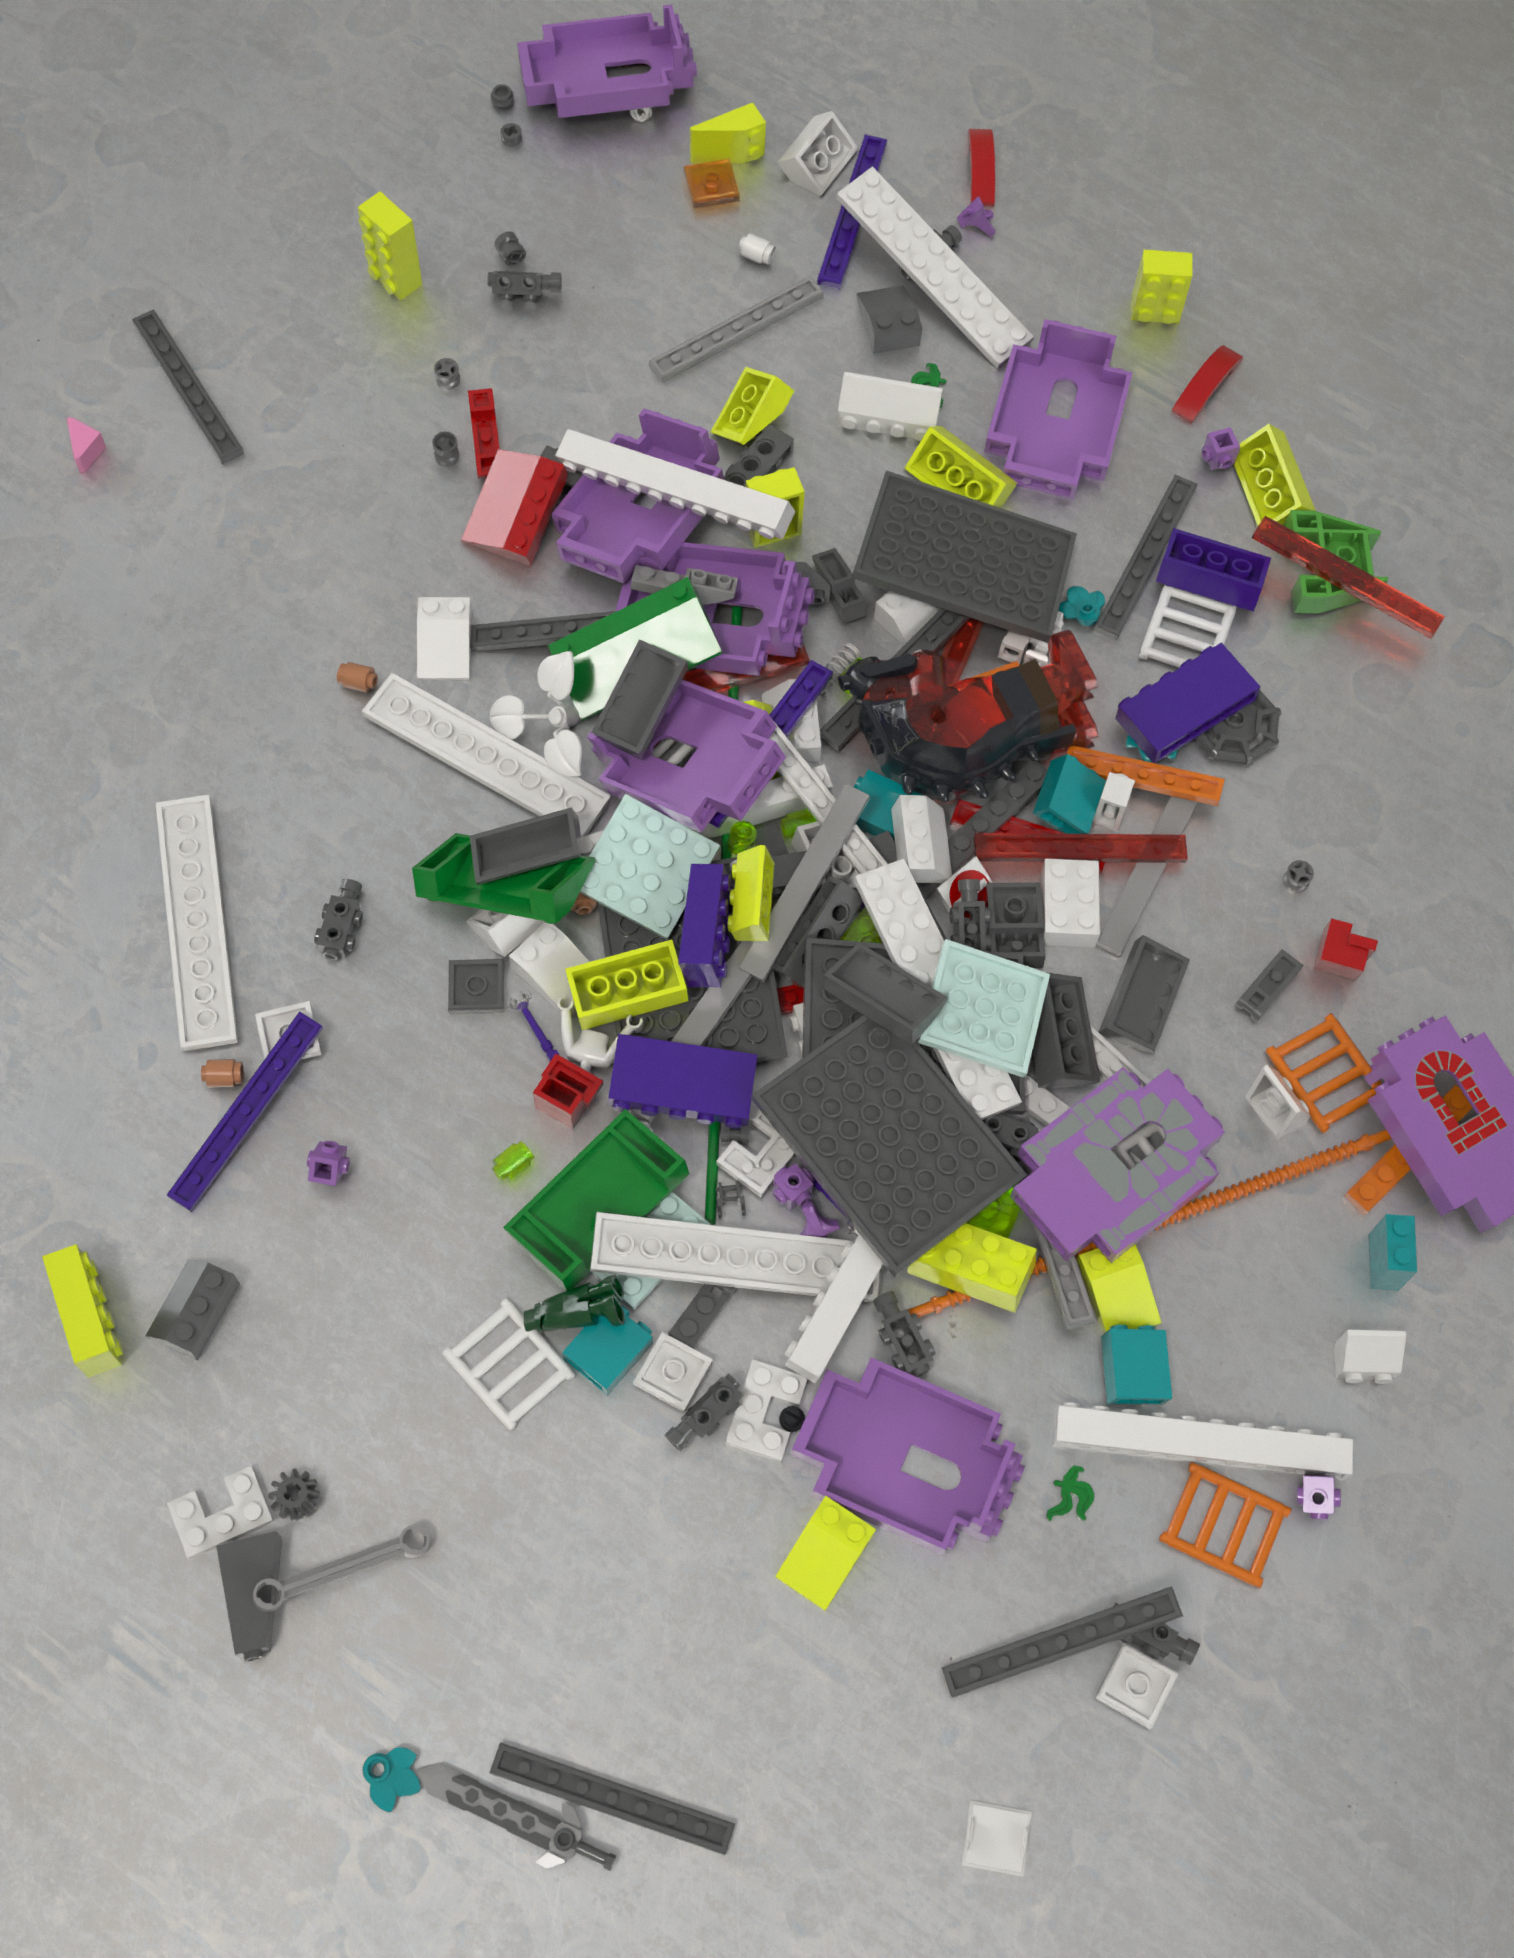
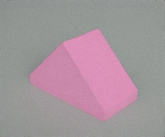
[67,417,106,473]

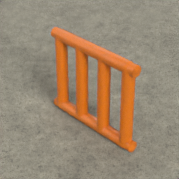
[1265,1013,1382,1133]
[1159,1462,1292,1588]

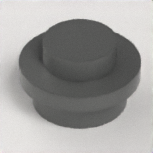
[491,84,514,107]

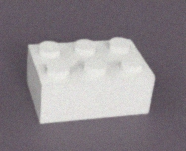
[1041,859,1100,948]

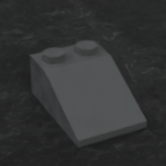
[856,285,922,354]

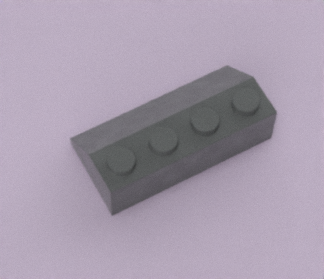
[1032,972,1100,1090]

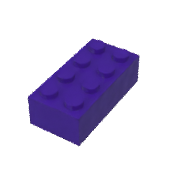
[1156,528,1271,612]
[678,864,735,988]

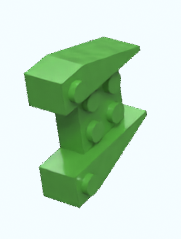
[1282,510,1388,614]

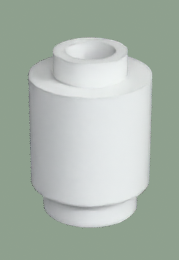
[738,233,776,265]

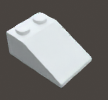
[417,597,473,681]
[509,922,589,1019]
[1245,1065,1311,1142]

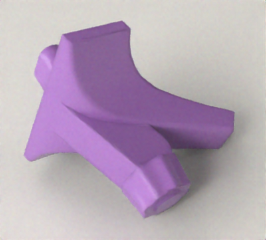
[957,197,996,237]
[800,1199,840,1238]

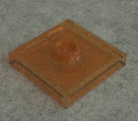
[684,159,740,209]

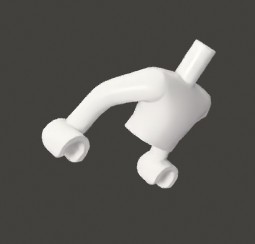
[557,997,644,1072]

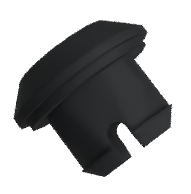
[779,1406,805,1432]

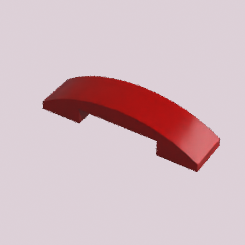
[968,129,995,206]
[1171,345,1243,424]
[468,388,500,478]

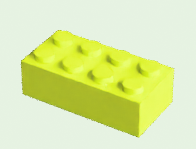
[357,191,423,301]
[565,940,689,1030]
[907,1223,1037,1313]
[42,1244,123,1378]

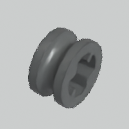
[500,123,522,147]

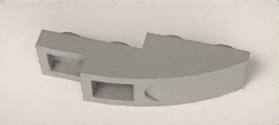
[630,565,738,605]

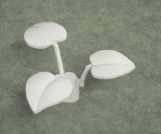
[489,651,582,776]

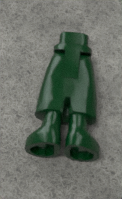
[524,1274,625,1333]

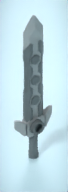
[417,1764,617,1871]

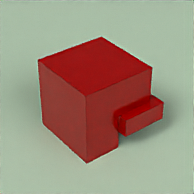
[1313,918,1378,980]
[533,1054,604,1130]

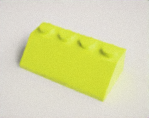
[1234,424,1316,534]
[904,426,1017,508]

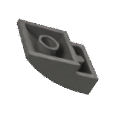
[986,882,1046,968]

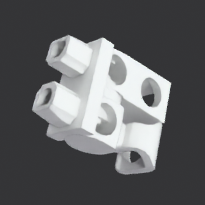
[998,611,1064,674]

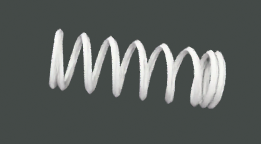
[821,643,861,694]

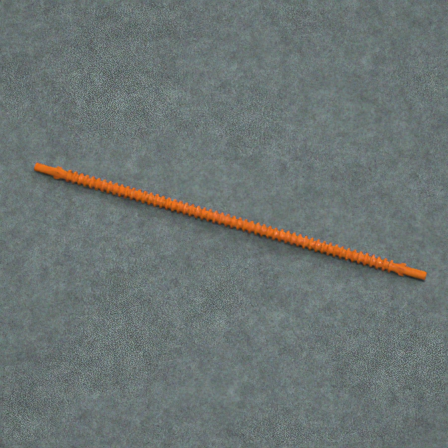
[907,1130,1392,1318]

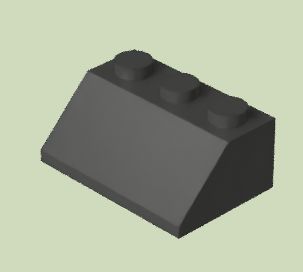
[145,1259,240,1361]

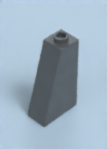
[216,1531,282,1662]

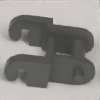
[716,1180,746,1218]

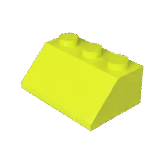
[728,845,775,941]

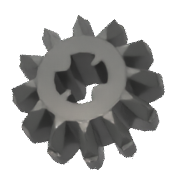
[268,1469,321,1522]

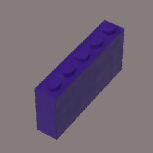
[1115,642,1261,763]
[607,1034,757,1129]

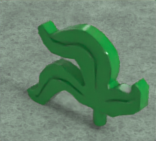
[911,363,947,408]
[1046,1465,1094,1522]

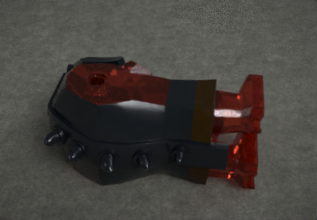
[838,630,1098,803]

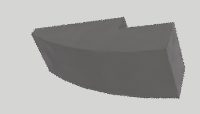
[812,548,867,624]

